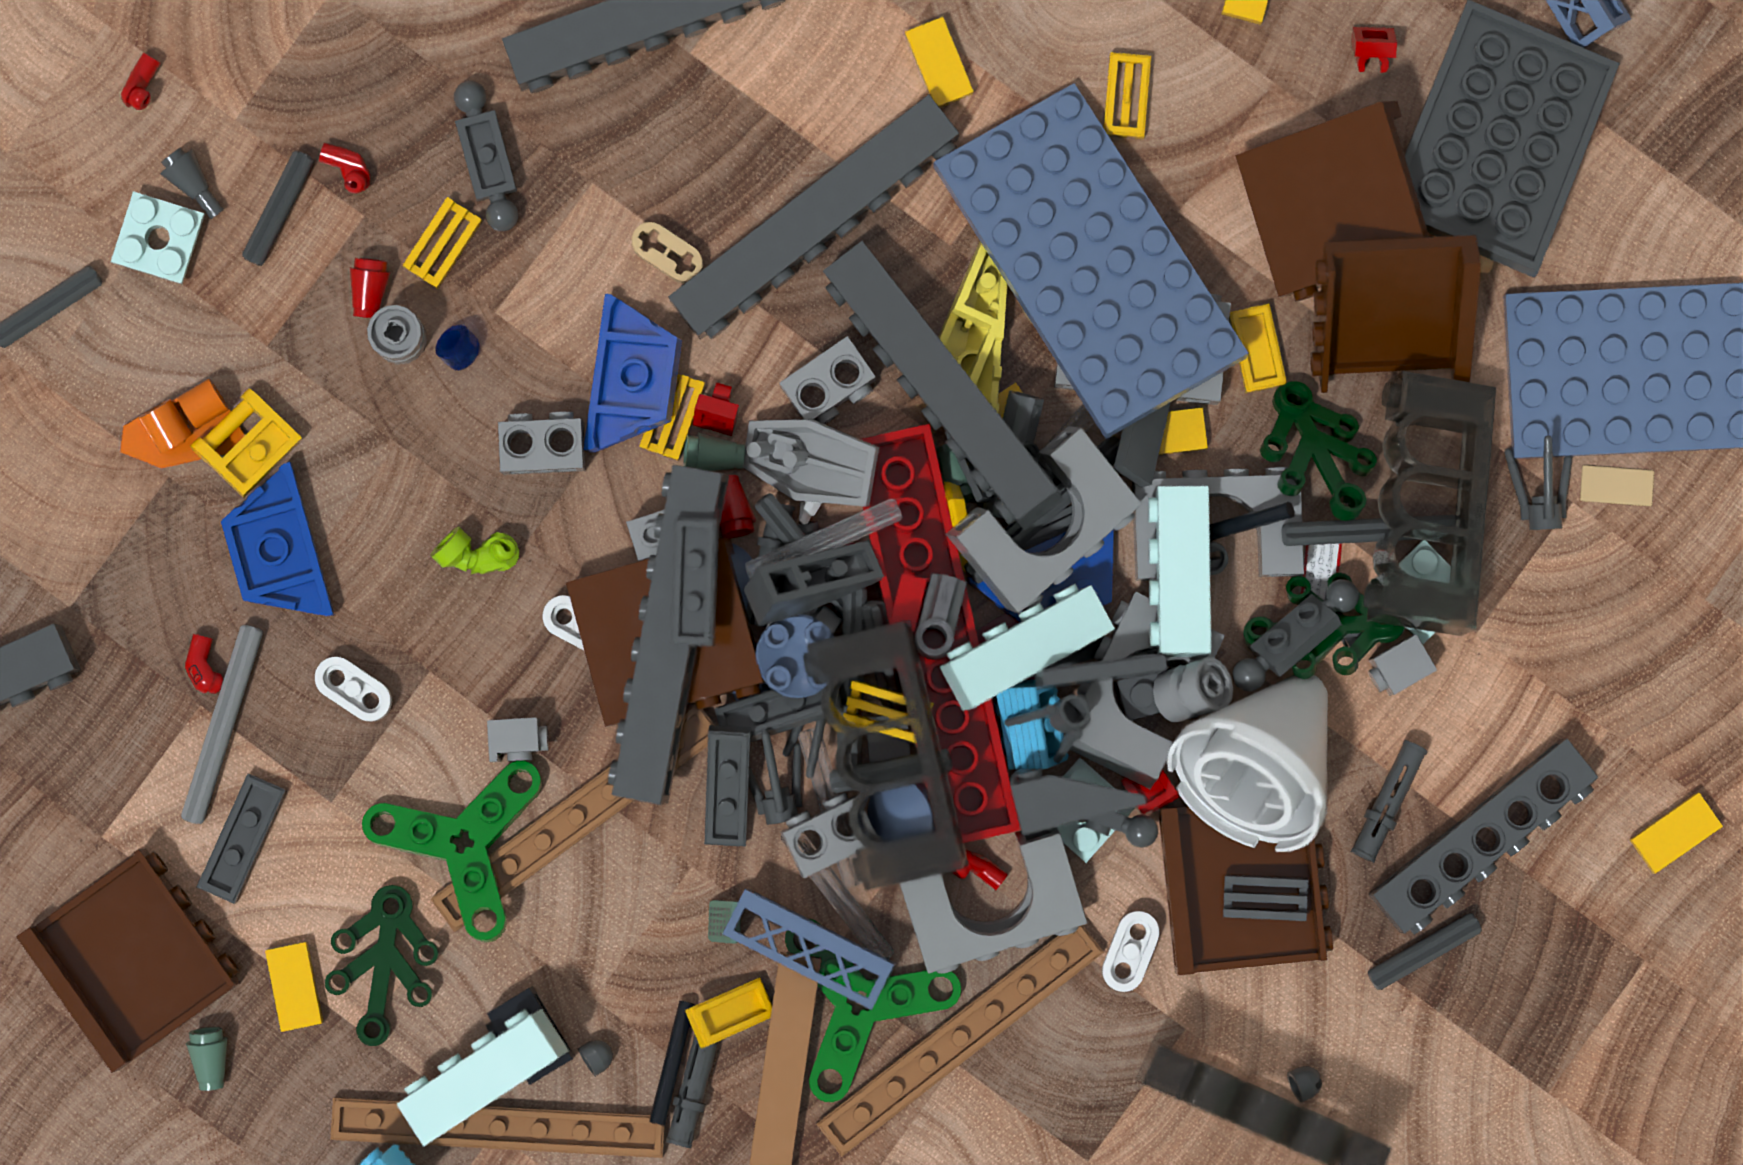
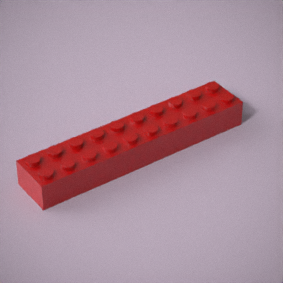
[860,424,1021,849]

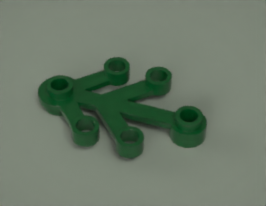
[1260,381,1377,521]
[1243,573,1406,679]
[325,885,439,1046]

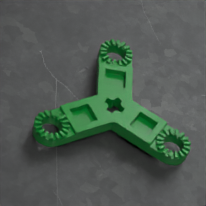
[362,761,542,943]
[785,918,961,1102]

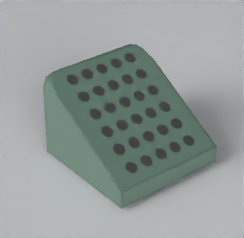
[708,900,741,944]

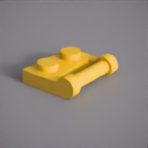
[190,388,302,498]

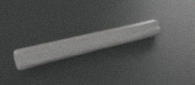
[181,625,263,824]

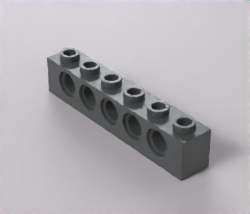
[1369,738,1598,935]

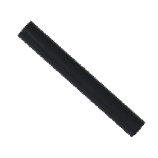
[1209,502,1295,541]
[649,1001,695,1126]

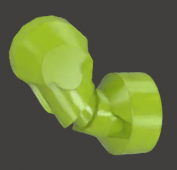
[430,526,519,575]

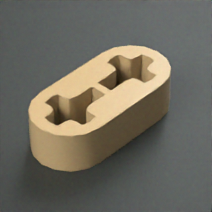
[632,222,703,284]

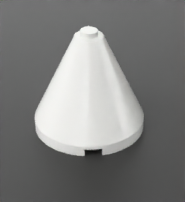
[1167,675,1328,852]

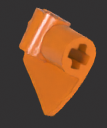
[120,379,245,469]

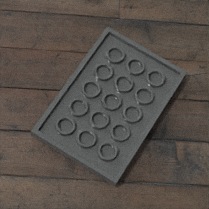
[1404,0,1620,278]

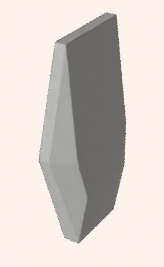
[743,419,879,506]

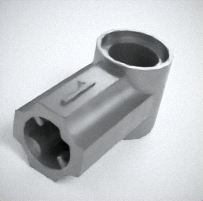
[915,573,967,660]

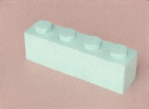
[1148,486,1211,657]
[940,584,1115,711]
[397,1009,569,1146]

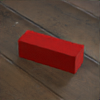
[883,573,928,657]

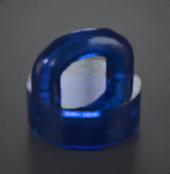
[435,325,480,371]

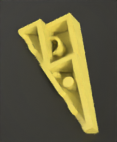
[938,242,1007,413]

